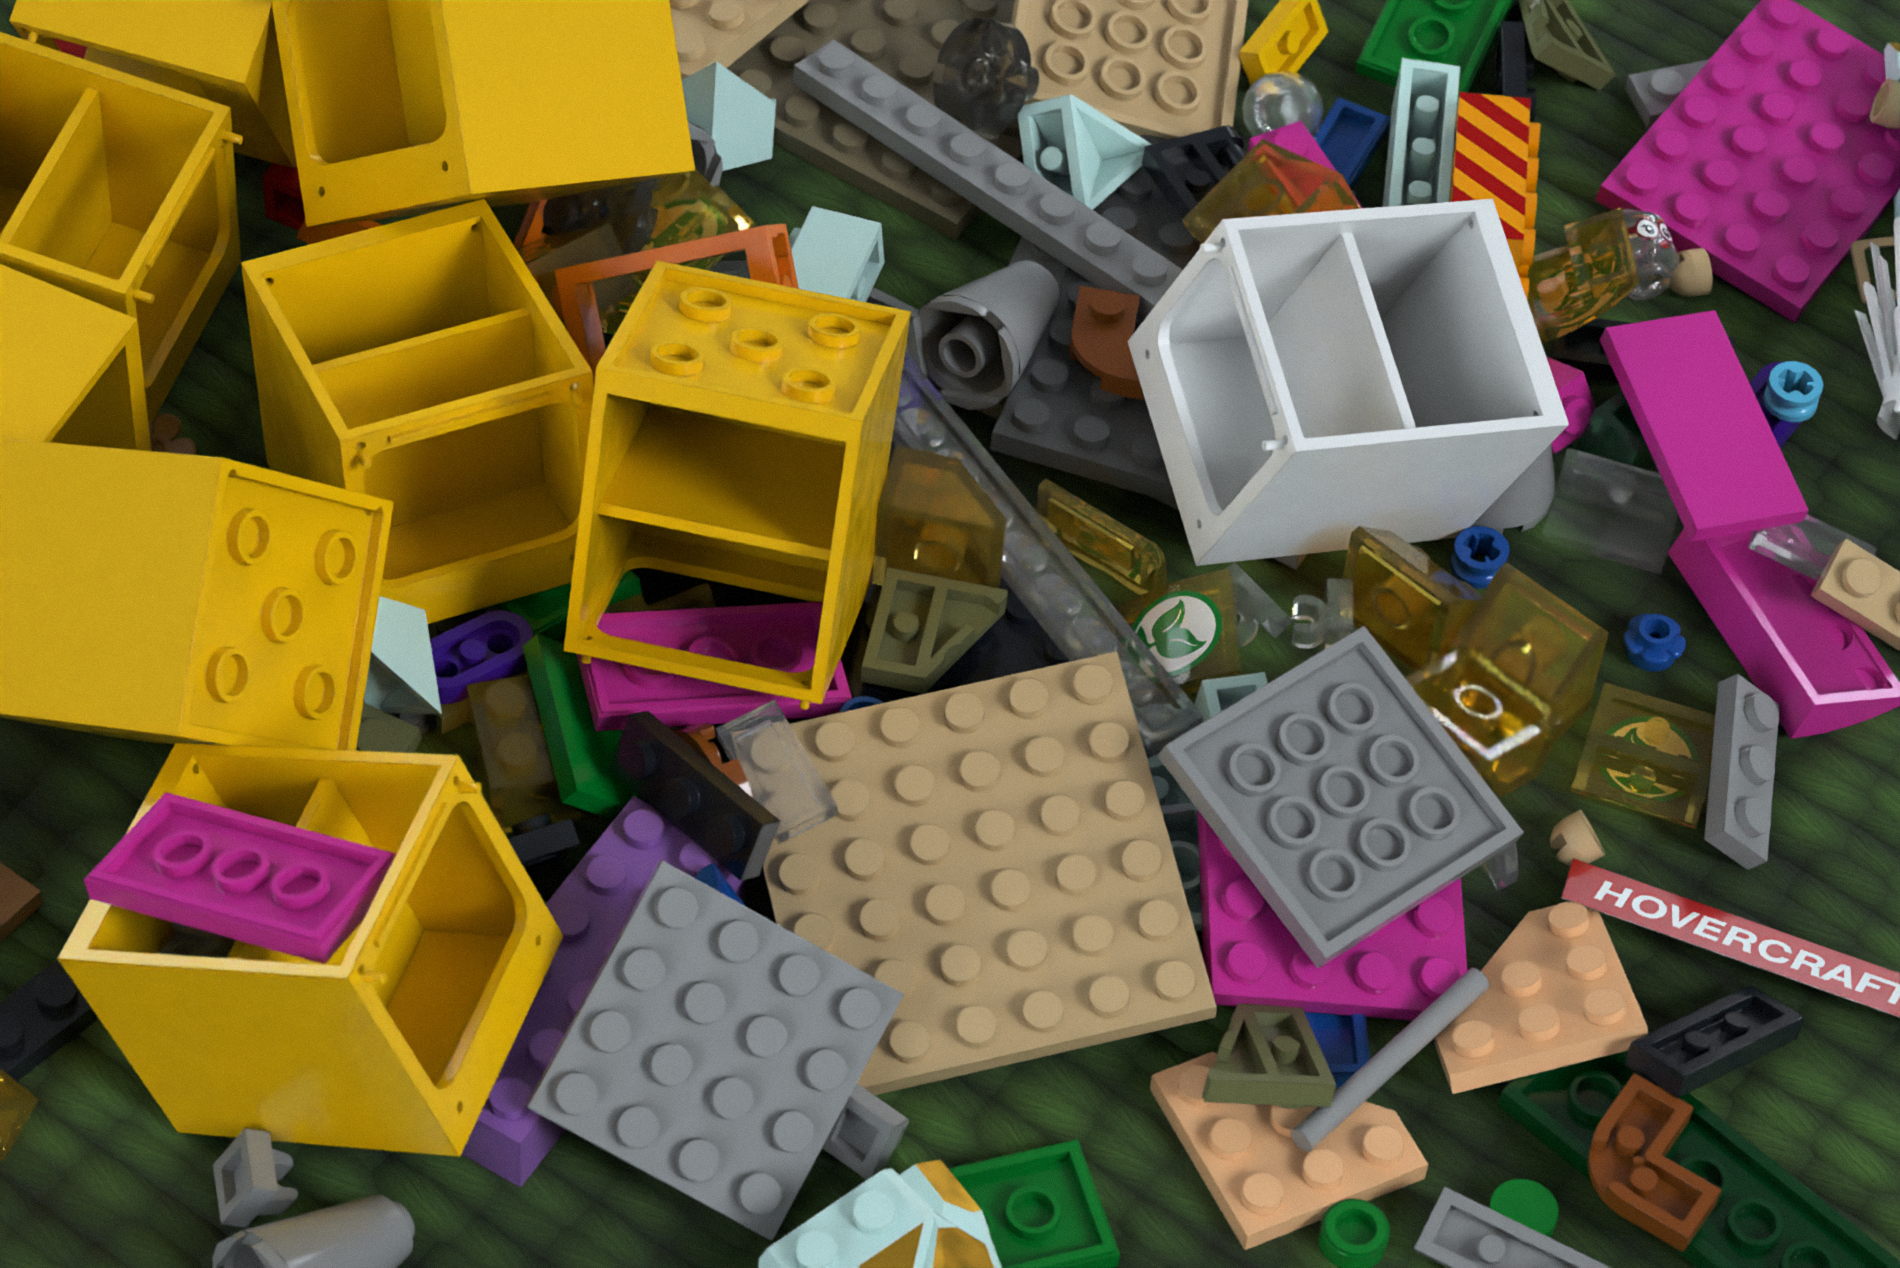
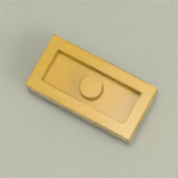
[1238,0,1329,100]

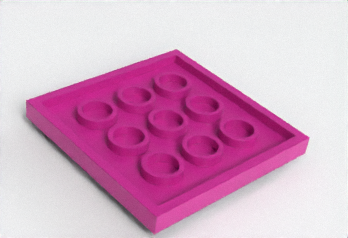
[1197,809,1467,1020]

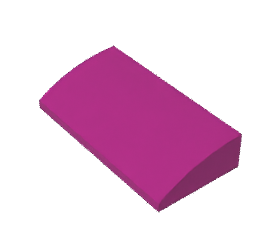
[1667,524,1900,739]

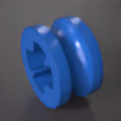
[1450,526,1510,589]

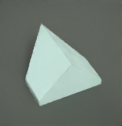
[682,61,776,171]
[1016,94,1152,210]
[364,596,442,715]

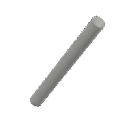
[1291,968,1489,1152]

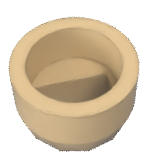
[1870,78,1900,129]
[1664,248,1713,297]
[1550,809,1605,866]

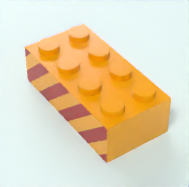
[1449,92,1541,301]

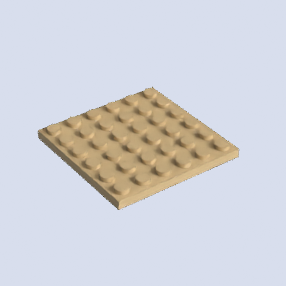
[732,651,1217,1095]

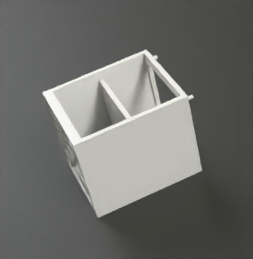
[1127,199,1569,566]

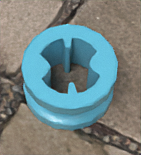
[1763,361,1824,422]

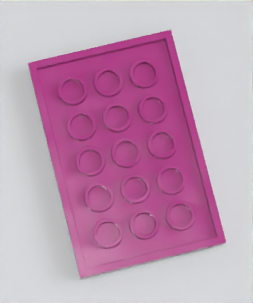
[1595,0,1900,323]

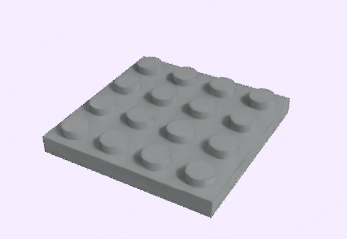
[1158,626,1524,969]
[525,860,904,1241]

